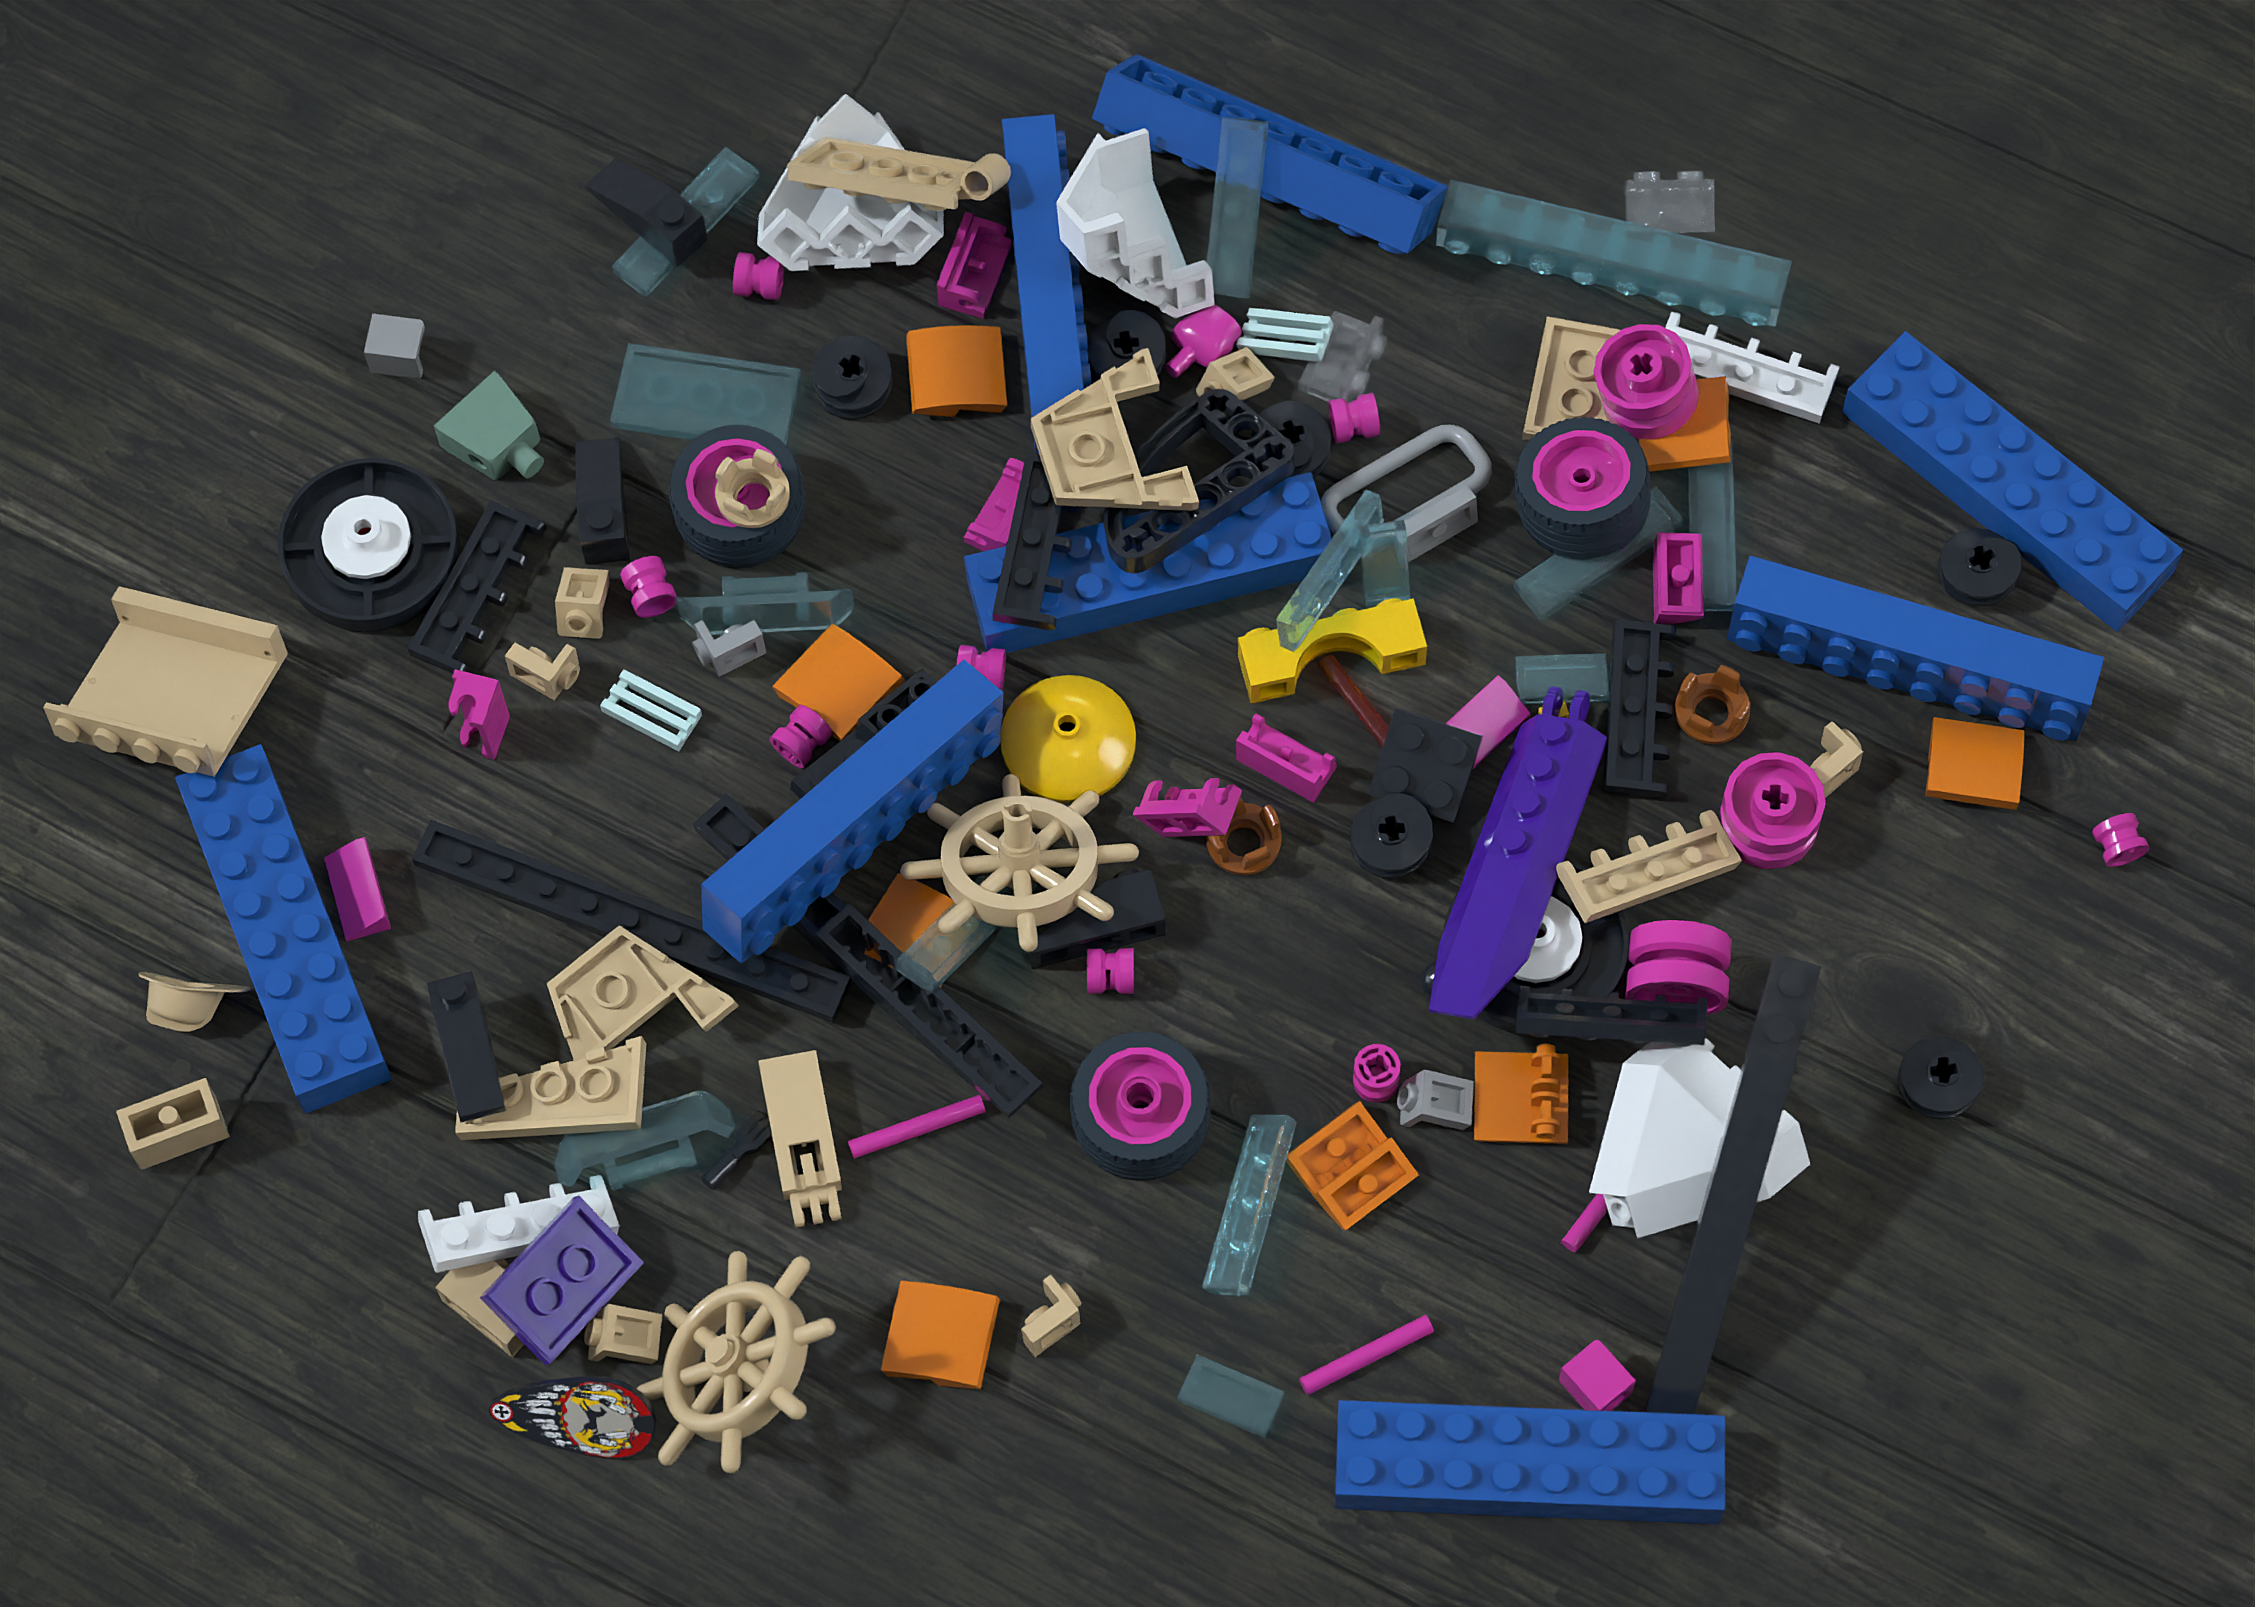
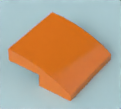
[906,325,1007,417]
[1639,376,1731,472]
[772,623,905,741]
[1925,717,2024,810]
[865,873,982,987]
[1283,1101,1419,1231]
[880,1281,1000,1389]

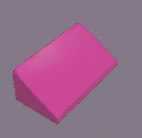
[1653,532,1704,625]
[1447,675,1530,769]
[324,837,391,941]

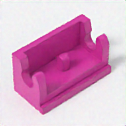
[937,211,1013,319]
[964,458,1024,551]
[448,669,510,760]
[1236,713,1337,803]
[1133,778,1242,837]

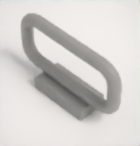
[1320,425,1492,565]

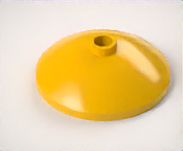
[1000,675,1136,804]

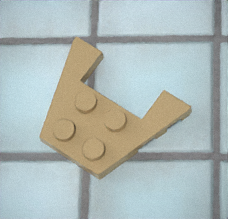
[1030,348,1199,511]
[547,926,739,1060]

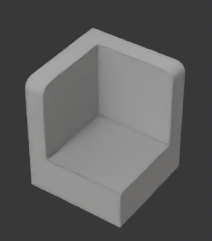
[364,314,425,379]

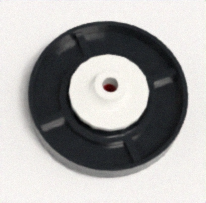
[278,458,460,631]
[1443,859,1629,1036]

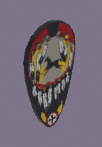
[489,1377,657,1459]

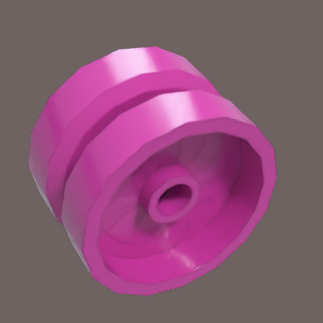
[1593,324,1699,440]
[1718,752,1826,869]
[1626,920,1732,1015]

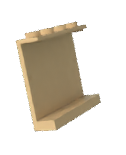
[43,586,288,777]

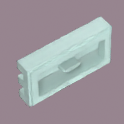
[1236,308,1334,362]
[600,669,702,751]

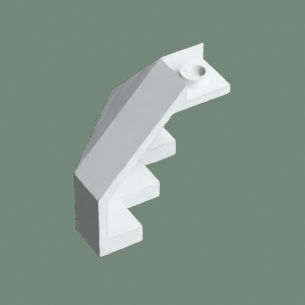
[757,93,943,271]
[1056,128,1214,318]
[1589,1038,1810,1238]

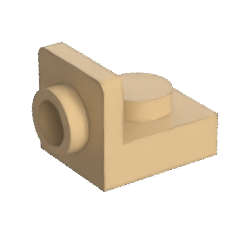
[1196,347,1275,419]
[555,567,610,639]
[505,642,580,700]
[1810,722,1863,798]
[1022,1275,1082,1357]
[584,1304,662,1364]

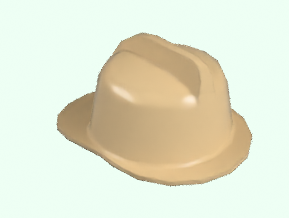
[139,972,251,1032]

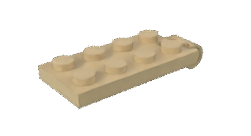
[788,137,1011,211]

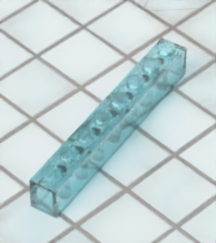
[1436,180,1792,327]

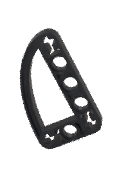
[1104,389,1295,574]

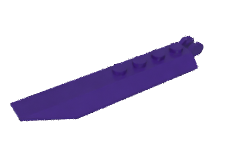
[1429,686,1608,1020]

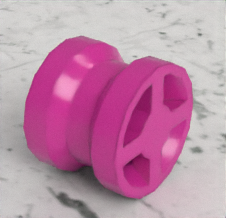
[2092,813,2149,867]

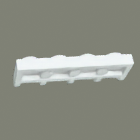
[1665,312,1840,423]
[418,1175,619,1273]

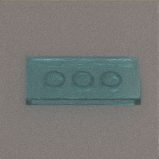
[610,343,801,445]

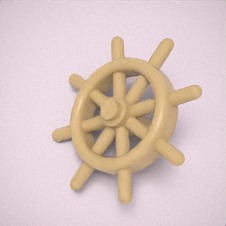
[900,774,1139,952]
[637,1251,836,1473]

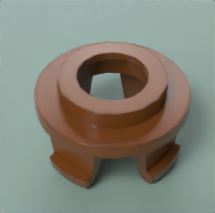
[1675,665,1751,744]
[1206,796,1282,875]

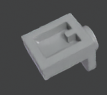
[692,620,766,677]
[1397,1069,1474,1130]

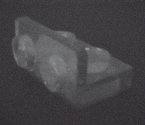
[1624,171,1715,234]
[1298,311,1387,403]

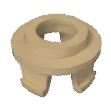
[715,449,790,528]

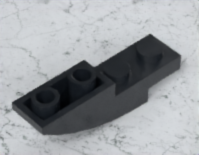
[790,669,937,799]

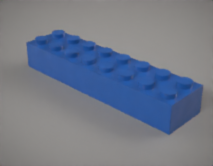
[1092,54,1449,254]
[1002,114,1092,453]
[1842,331,2183,632]
[964,472,1335,653]
[1727,556,2104,741]
[701,659,1004,964]
[175,744,392,1114]
[1335,1400,1725,1524]

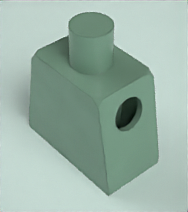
[434,371,544,480]

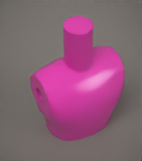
[1165,304,1241,378]

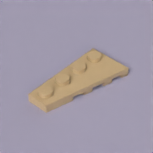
[455,1036,646,1140]

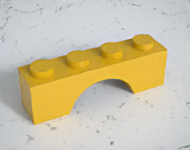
[1238,598,1427,704]

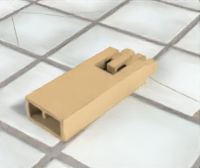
[759,1050,842,1228]

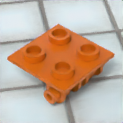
[1474,1044,1568,1144]

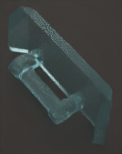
[676,572,855,635]
[555,1091,735,1191]

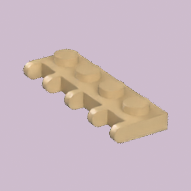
[1556,810,1742,923]

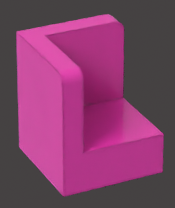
[1559,1340,1636,1411]

